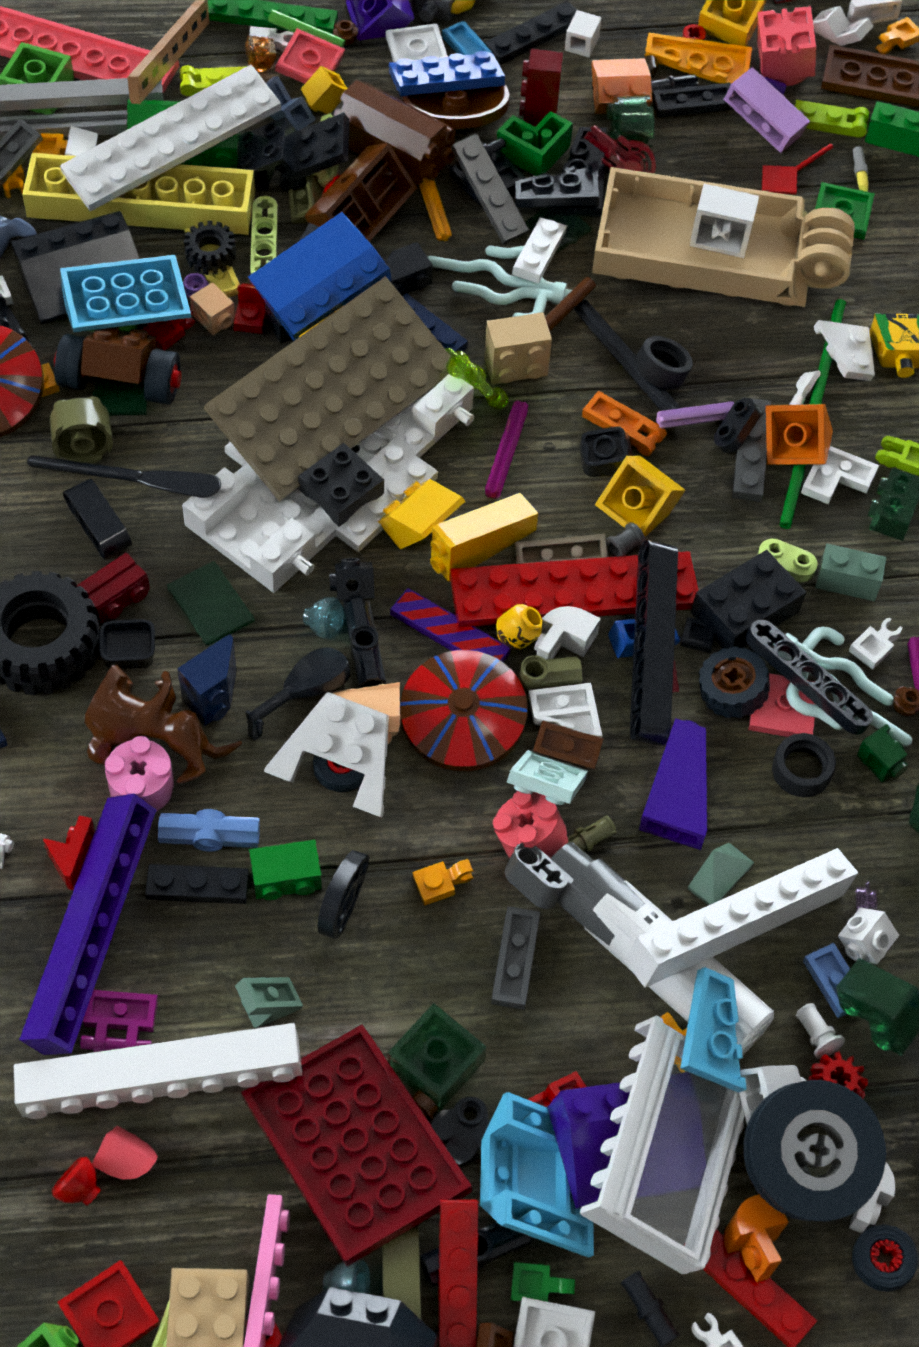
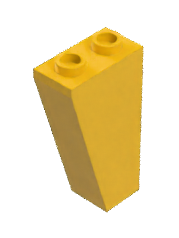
[430,493,538,582]

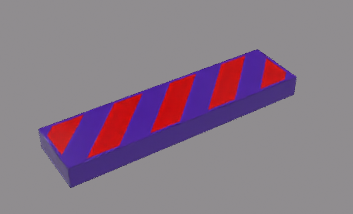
[390,588,511,662]

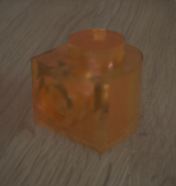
[245,36,277,72]

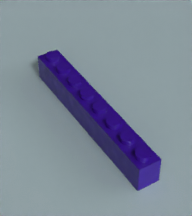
[19,793,156,1055]

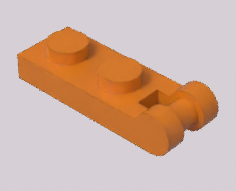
[582,391,667,456]

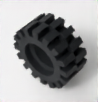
[184,221,236,275]

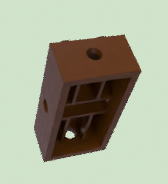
[304,143,417,242]

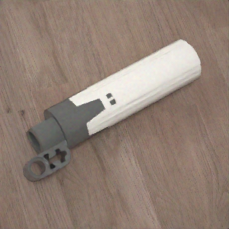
[504,842,774,1055]

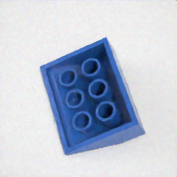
[248,212,392,341]

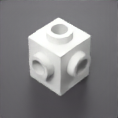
[838,908,899,964]

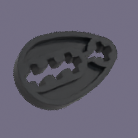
[318,850,370,939]

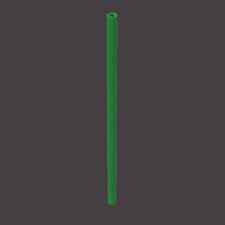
[779,299,846,529]

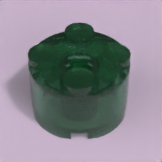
[606,95,655,151]

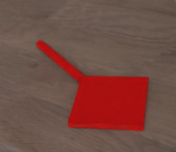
[762,144,833,194]

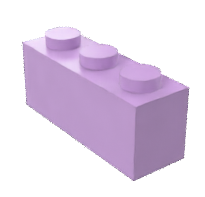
[724,67,810,153]

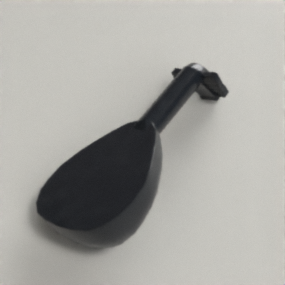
[245,647,350,741]

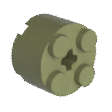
[49,396,113,464]

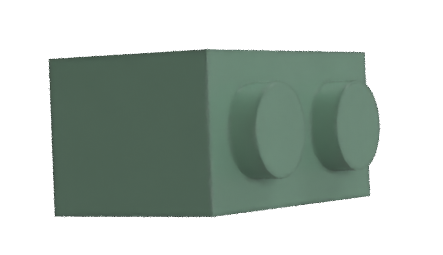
[815,543,887,601]

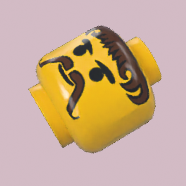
[496,604,543,650]

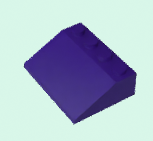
[547,1073,705,1209]

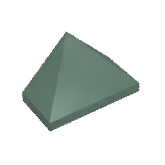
[687,842,754,906]

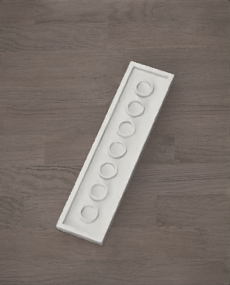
[60,65,281,212]

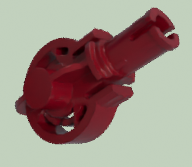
[584,124,656,174]

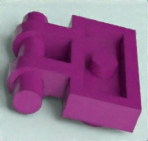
[80,990,158,1052]

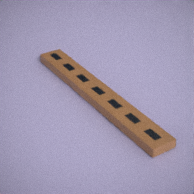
[127,0,209,104]

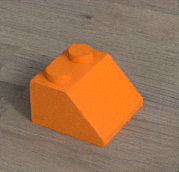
[591,58,652,114]

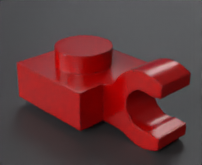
[143,309,195,350]

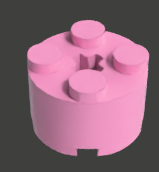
[105,736,174,811]

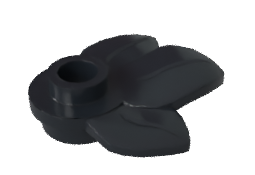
[430,1097,490,1166]

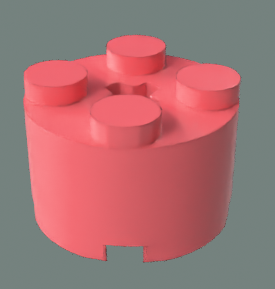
[493,791,568,860]

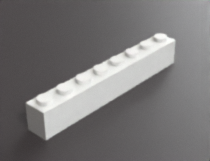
[625,848,858,988]
[14,1023,302,1119]

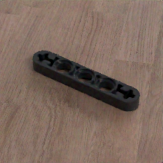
[745,619,873,735]

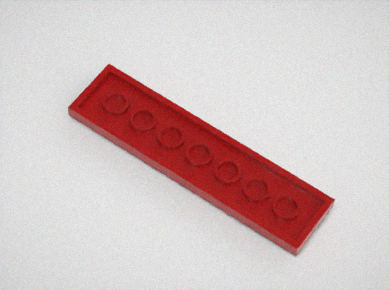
[449,551,699,627]

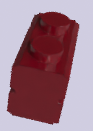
[77,553,150,624]

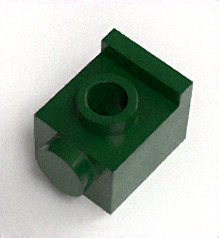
[857,724,909,783]

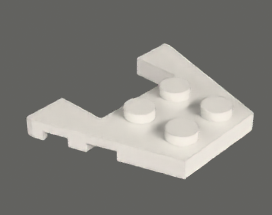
[264,692,389,817]

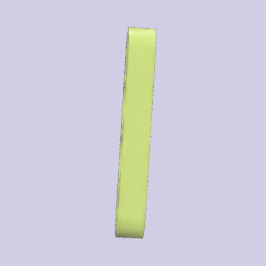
[250,196,278,274]

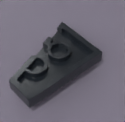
[515,161,599,208]

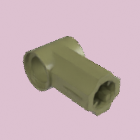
[518,655,583,694]

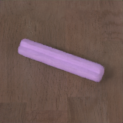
[656,402,734,428]

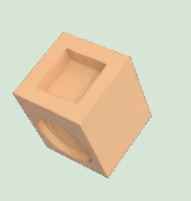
[190,282,235,335]

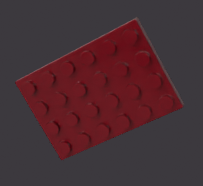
[241,1024,472,1267]

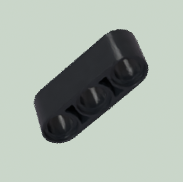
[63,478,132,559]

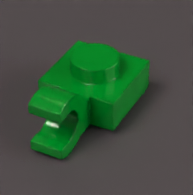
[511,1262,575,1302]

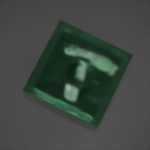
[387,1003,487,1111]

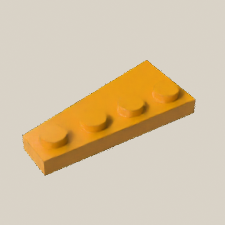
[645,33,752,84]

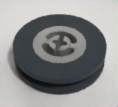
[744,1080,886,1221]

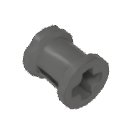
[606,522,646,557]

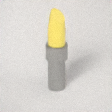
[853,147,868,192]

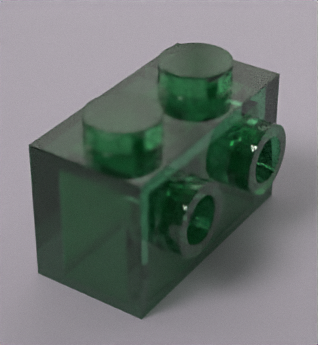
[867,467,919,541]

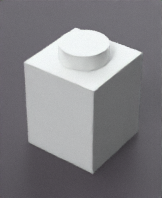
[565,10,602,58]

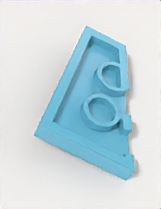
[680,967,747,1093]

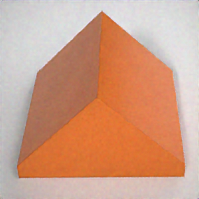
[766,404,833,465]

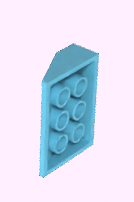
[60,255,191,332]

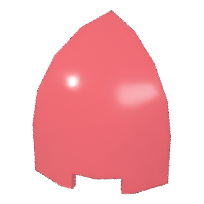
[92,1126,158,1180]

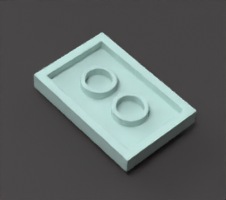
[507,750,588,805]

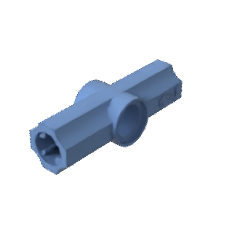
[158,809,260,852]

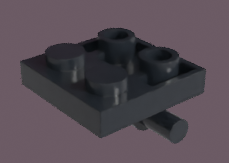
[450,138,526,209]

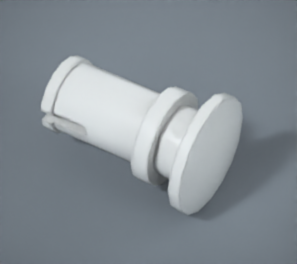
[796,1003,845,1059]

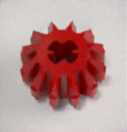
[807,1051,868,1099]

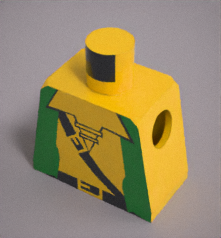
[869,313,919,378]

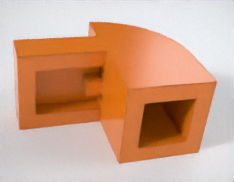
[724,1194,789,1282]

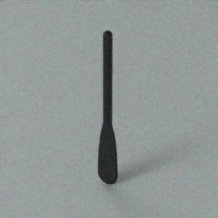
[27,455,221,498]

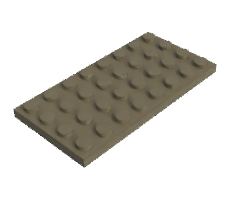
[204,276,459,502]

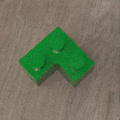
[497,111,573,176]

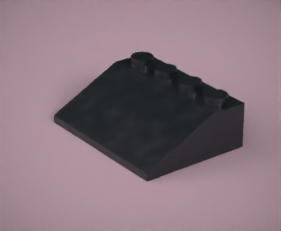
[11,211,139,324]

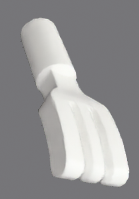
[789,370,821,405]

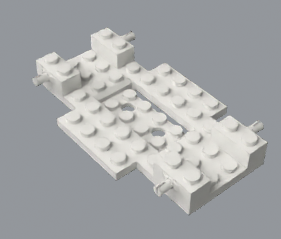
[182,372,474,593]

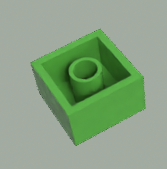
[0,42,74,115]

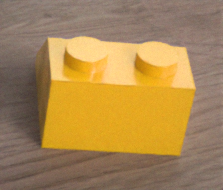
[698,0,767,46]
[595,456,685,536]
[377,479,465,549]

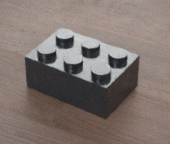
[691,550,806,649]

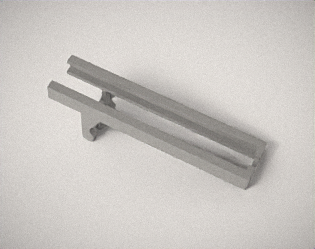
[0,78,164,140]

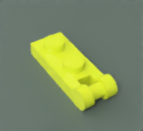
[180,65,254,96]

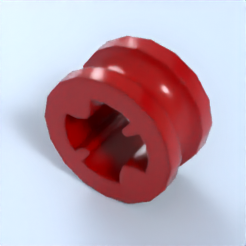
[682,24,706,40]

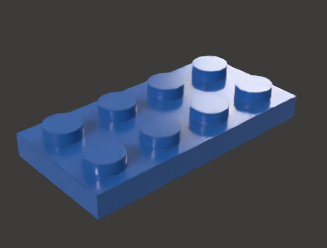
[389,51,505,96]

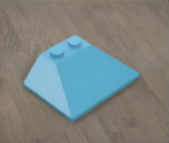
[480,1092,594,1258]

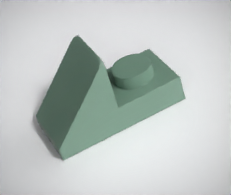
[235,977,303,1028]

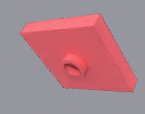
[275,28,345,84]
[748,673,815,737]

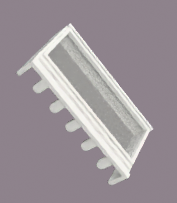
[579,1015,744,1275]

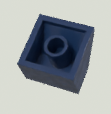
[177,634,237,726]

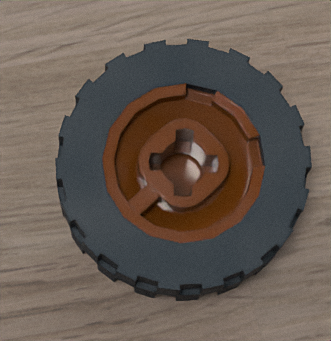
[699,647,770,718]

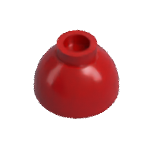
[52,1157,101,1206]

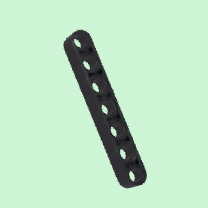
[630,539,678,746]

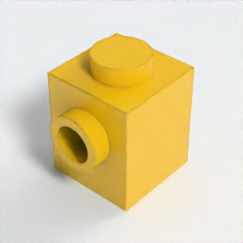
[301,66,347,114]

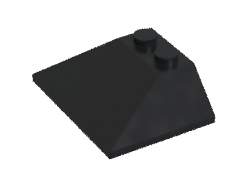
[278,1287,438,1347]

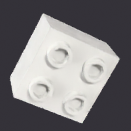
[689,184,759,258]

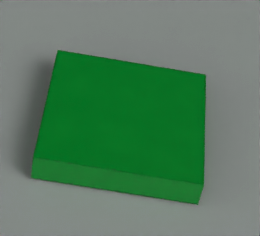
[815,182,875,240]

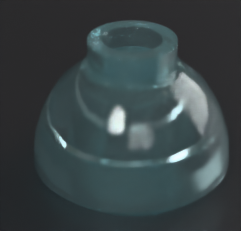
[303,597,344,640]
[323,1258,371,1294]

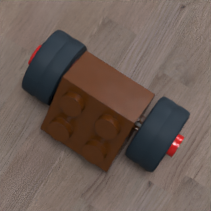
[54,327,182,405]

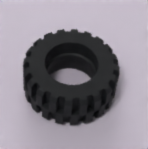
[0,571,100,695]

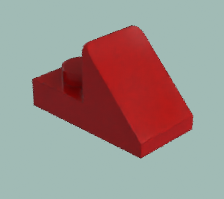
[233,283,266,334]
[43,815,95,891]

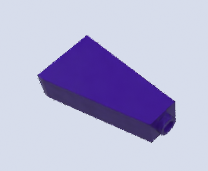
[639,718,707,850]

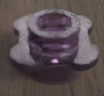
[855,881,878,912]

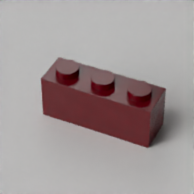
[519,49,563,127]

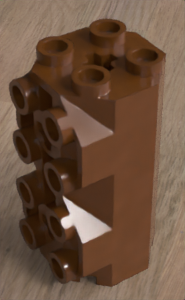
[334,80,455,185]

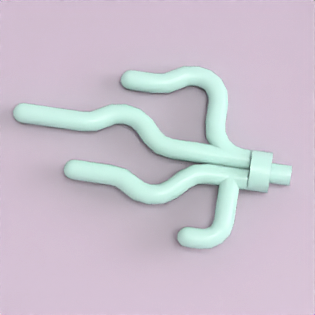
[427,245,572,317]
[773,626,912,746]

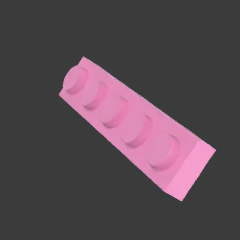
[244,1194,290,1347]

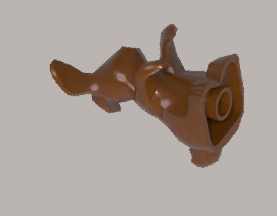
[84,664,242,784]

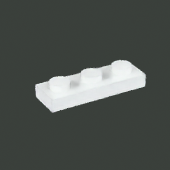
[512,217,567,284]

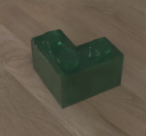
[836,958,919,1056]

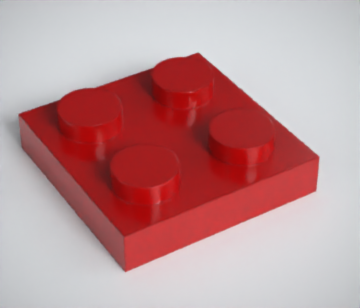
[57,1260,160,1347]

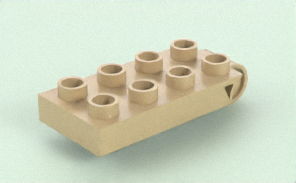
[592,167,855,307]

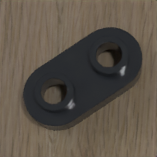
[714,398,761,453]

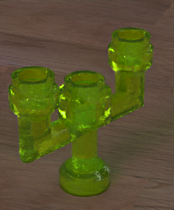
[445,348,508,409]

